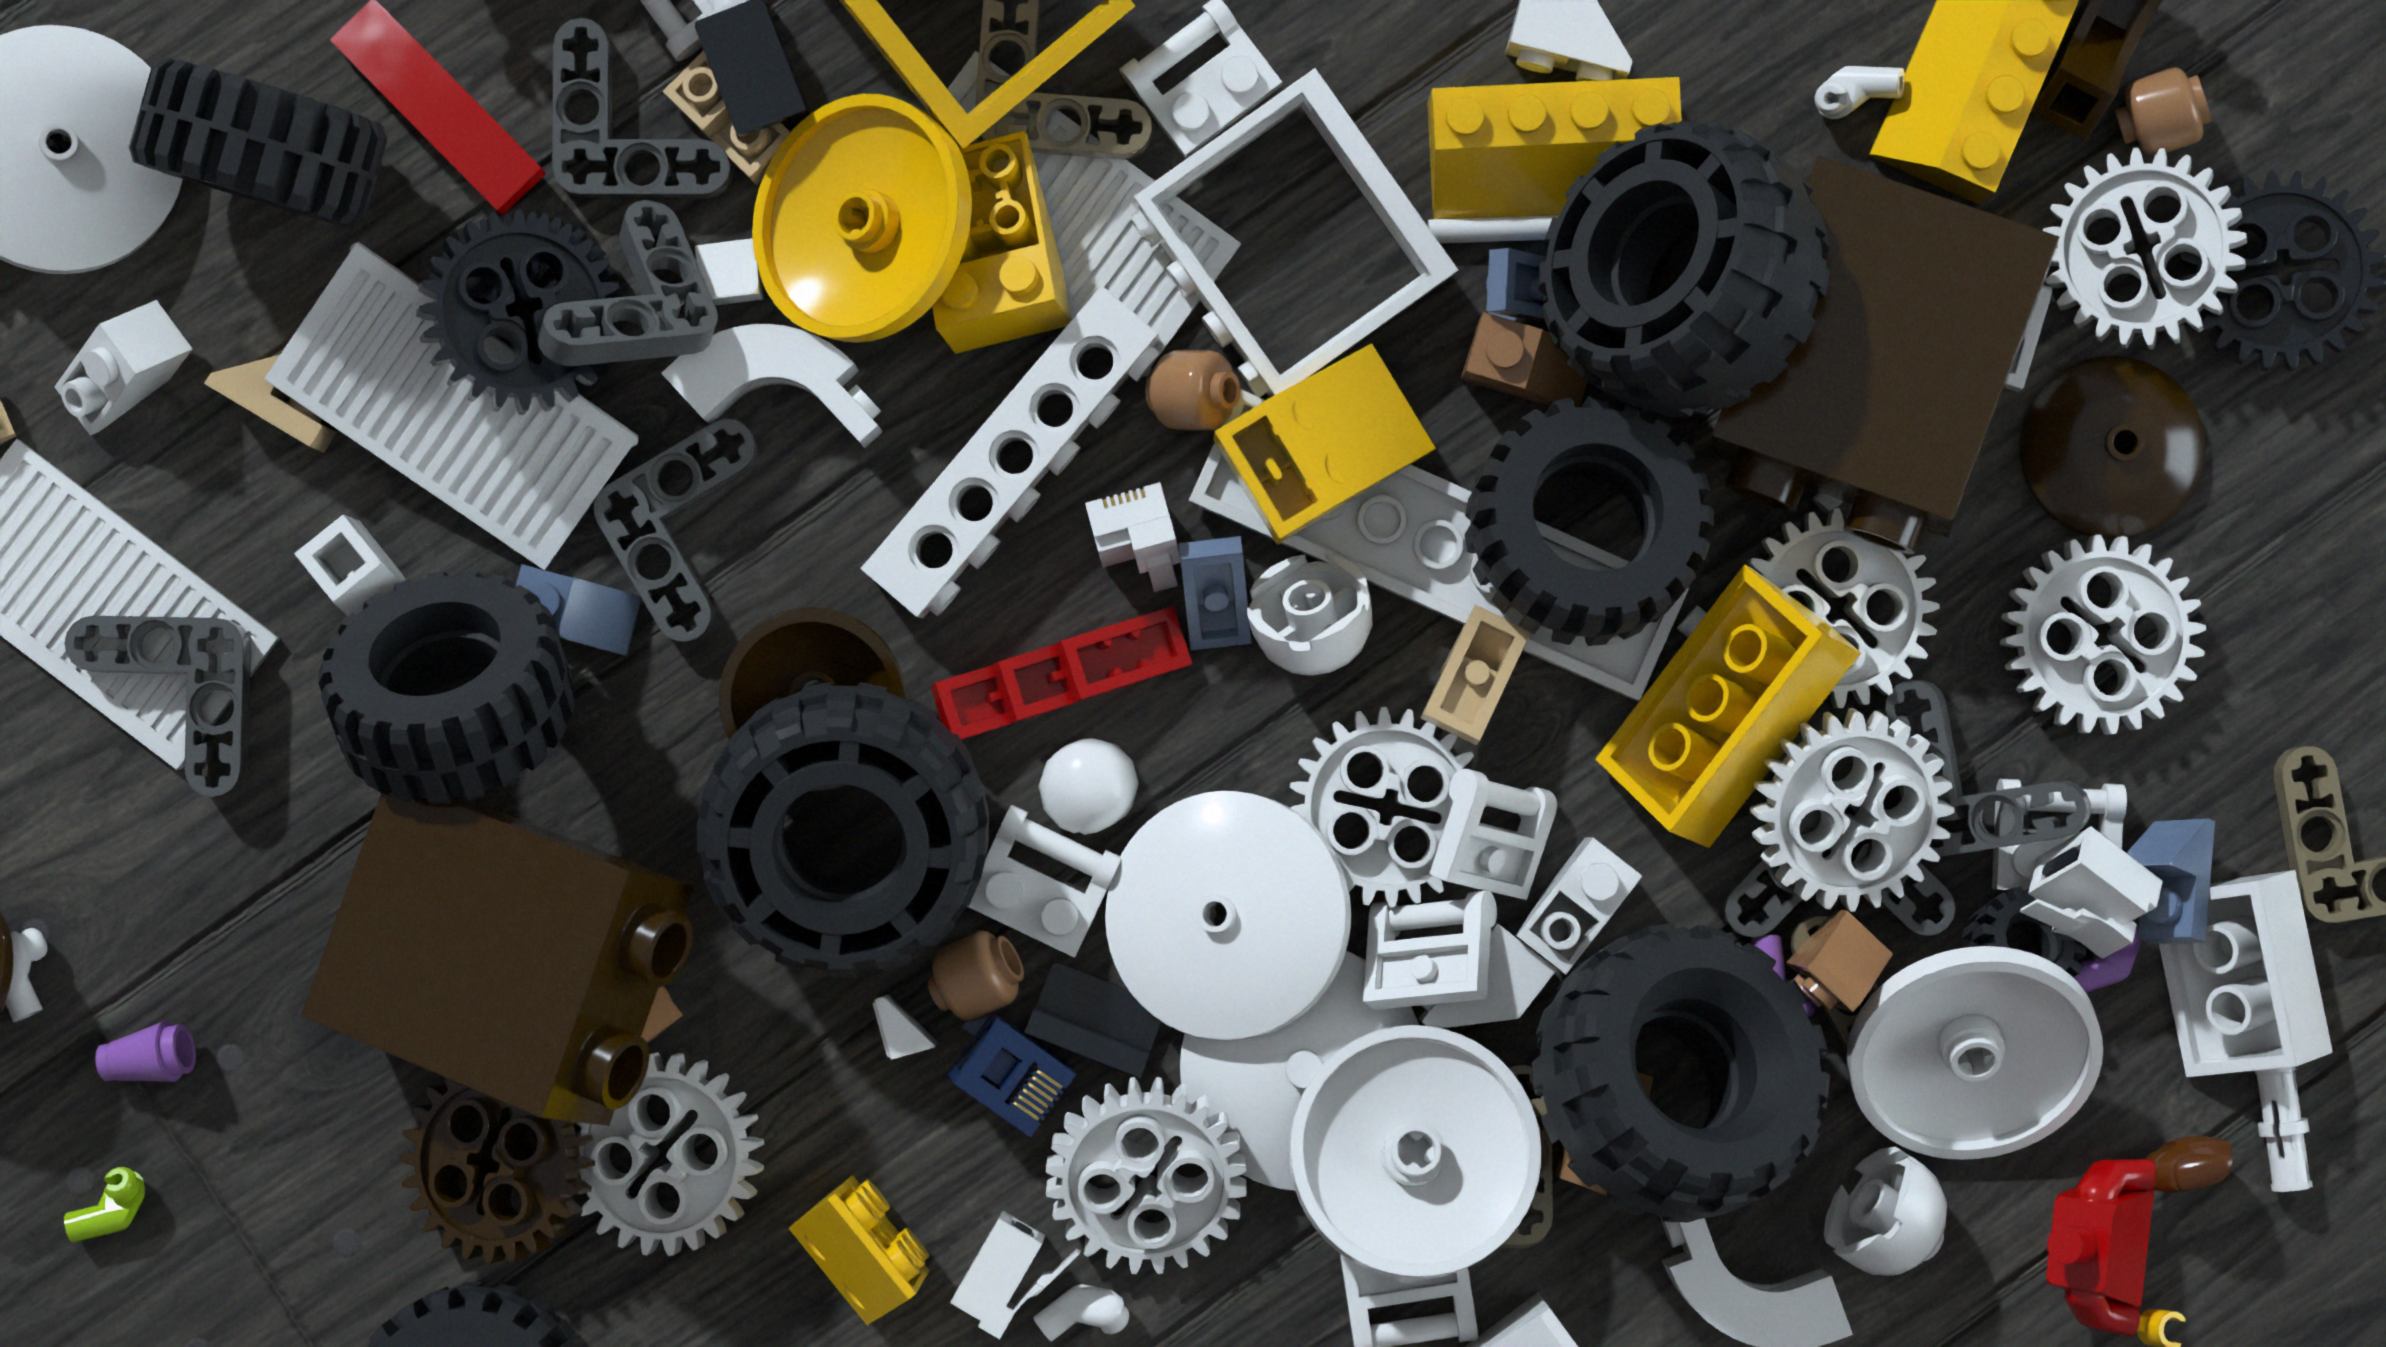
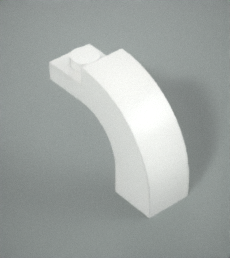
[661,324,883,448]
[1660,1216,1853,1347]

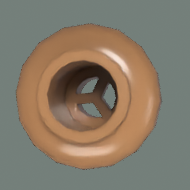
[2114,67,2212,157]
[1145,350,1240,430]
[928,930,1024,1021]

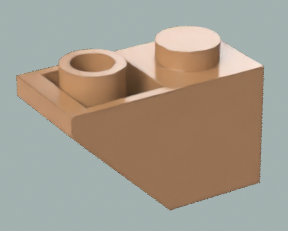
[1786,909,1893,1012]

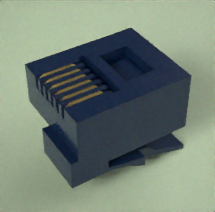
[947,1011,1077,1138]

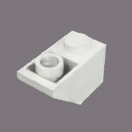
[1505,0,1633,81]
[55,300,192,436]
[294,515,407,616]
[1516,837,1642,974]
[1418,923,1557,1028]

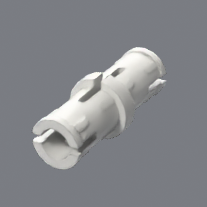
[2255,1066,2313,1192]

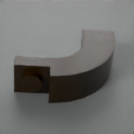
[2032,0,2163,140]

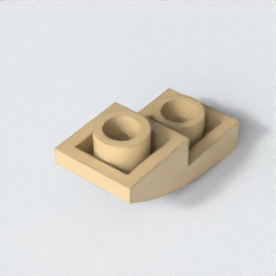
[663,50,790,185]

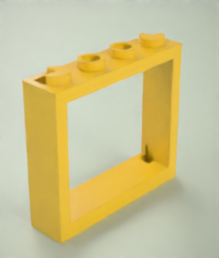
[839,0,1135,149]

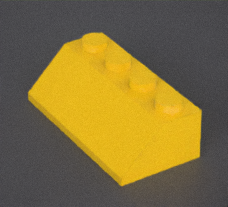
[1868,0,2079,205]
[1427,77,1682,219]
[1595,564,1861,848]

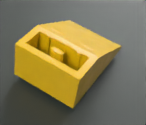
[932,130,1072,354]
[1213,343,1436,545]
[789,1175,930,1325]

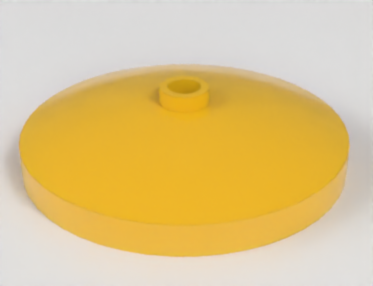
[752,94,972,343]

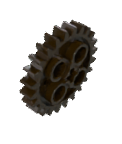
[399,1077,595,1264]

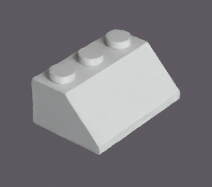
[2159,870,2333,1077]

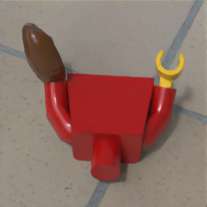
[2046,1136,2233,1347]

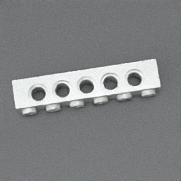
[860,285,1161,619]

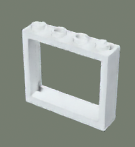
[1130,68,1458,398]

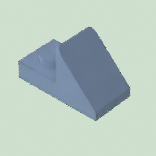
[1486,248,1547,326]
[1179,536,1251,651]
[516,564,643,656]
[2127,818,2215,944]

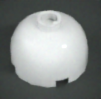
[1247,554,1373,676]
[1824,1147,1947,1276]

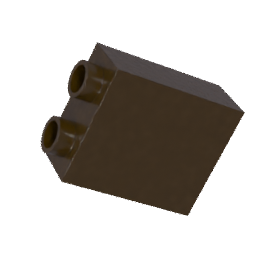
[1712,156,2060,554]
[301,792,695,1126]

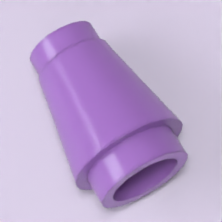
[95,1021,196,1082]

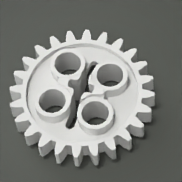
[2043,148,2247,349]
[1747,508,1940,708]
[2000,535,2206,735]
[1289,707,1487,908]
[1750,708,1954,912]
[576,1052,764,1256]
[1046,1077,1247,1274]

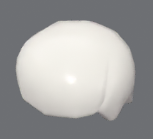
[1038,738,1139,835]

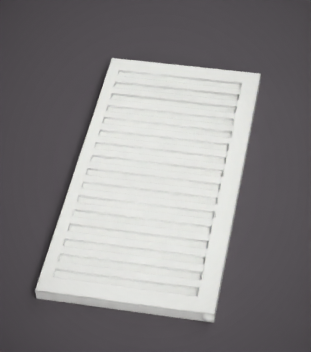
[948,51,1241,377]
[264,242,639,570]
[0,439,281,770]

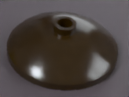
[2019,356,2205,540]
[719,607,906,791]

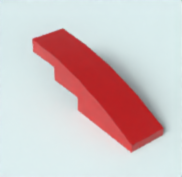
[330,0,546,216]
[930,606,1193,740]

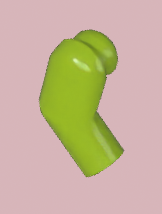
[64,1167,145,1243]

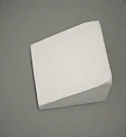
[695,238,764,306]
[872,994,938,1060]

